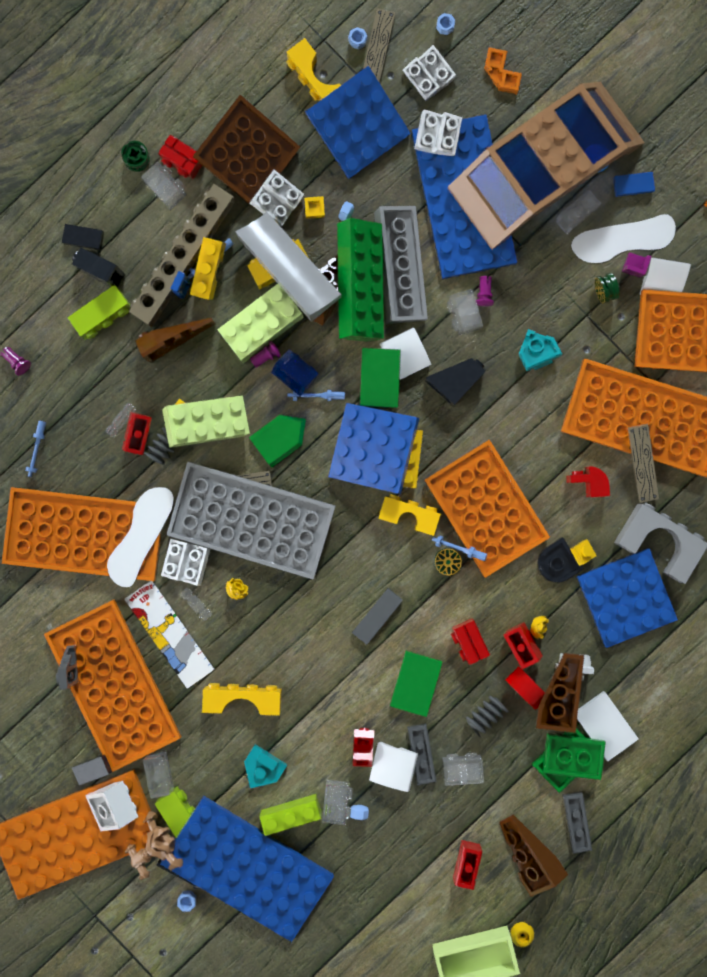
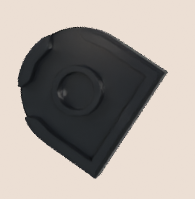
[537,537,584,583]

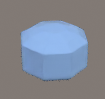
[436,13,455,35]
[348,27,367,49]
[338,201,354,221]
[350,805,369,820]
[177,891,196,912]

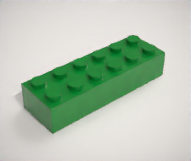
[337,218,384,342]

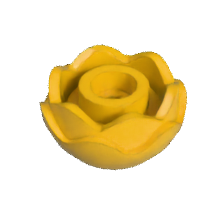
[226,578,248,600]
[530,616,549,639]
[510,922,534,947]

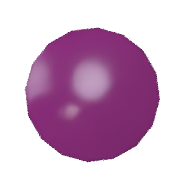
[475,276,494,307]
[250,341,281,368]
[0,347,31,376]

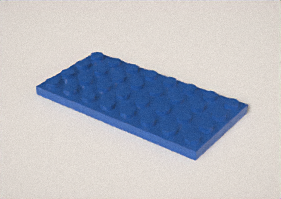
[412,114,517,279]
[160,796,334,942]

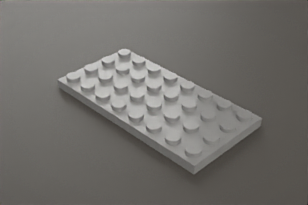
[167,461,335,579]

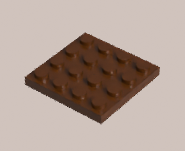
[193,95,300,208]

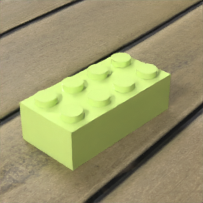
[218,284,303,364]
[162,396,250,448]
[432,926,520,977]

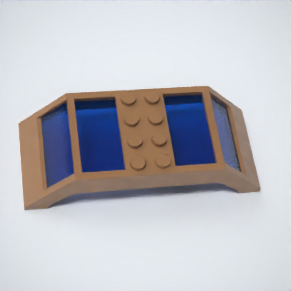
[448,82,645,250]

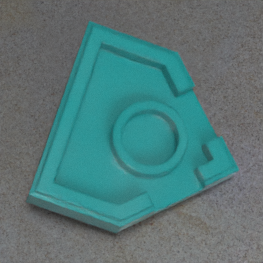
[519,329,562,371]
[244,744,287,788]

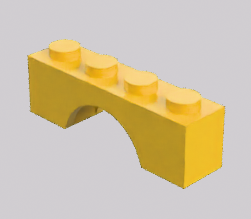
[286,38,341,101]
[202,683,282,716]

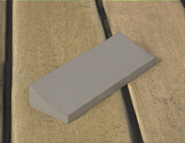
[374,206,428,325]
[235,212,341,322]

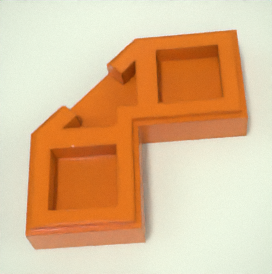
[484,47,522,94]

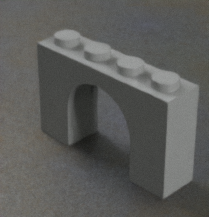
[614,503,707,584]

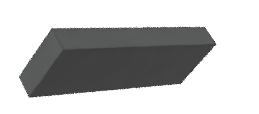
[352,588,403,645]
[407,724,436,785]
[562,791,592,854]

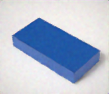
[613,172,655,197]
[170,271,191,299]

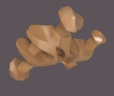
[125,811,183,880]

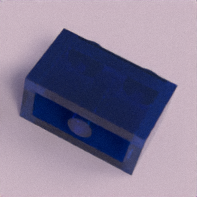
[271,349,319,397]

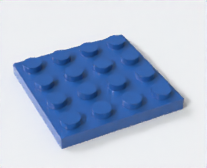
[305,65,411,179]
[328,403,419,494]
[577,548,678,648]

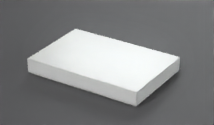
[577,691,638,761]

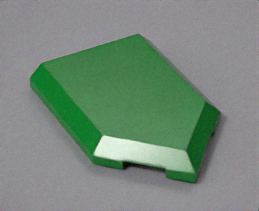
[249,415,306,468]

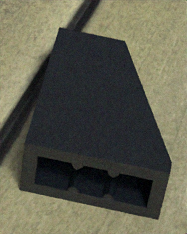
[72,248,125,287]
[425,358,486,407]

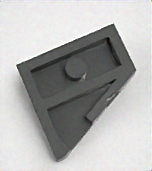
[56,645,79,690]

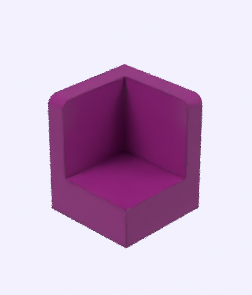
[621,252,651,278]

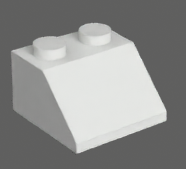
[86,781,138,831]

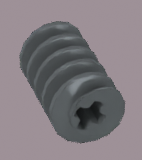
[144,427,175,465]
[466,696,509,738]

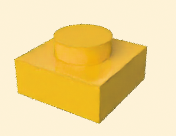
[304,196,325,219]
[570,539,597,566]

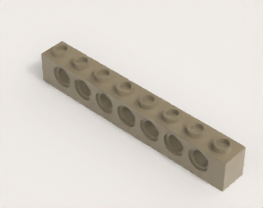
[129,184,235,327]

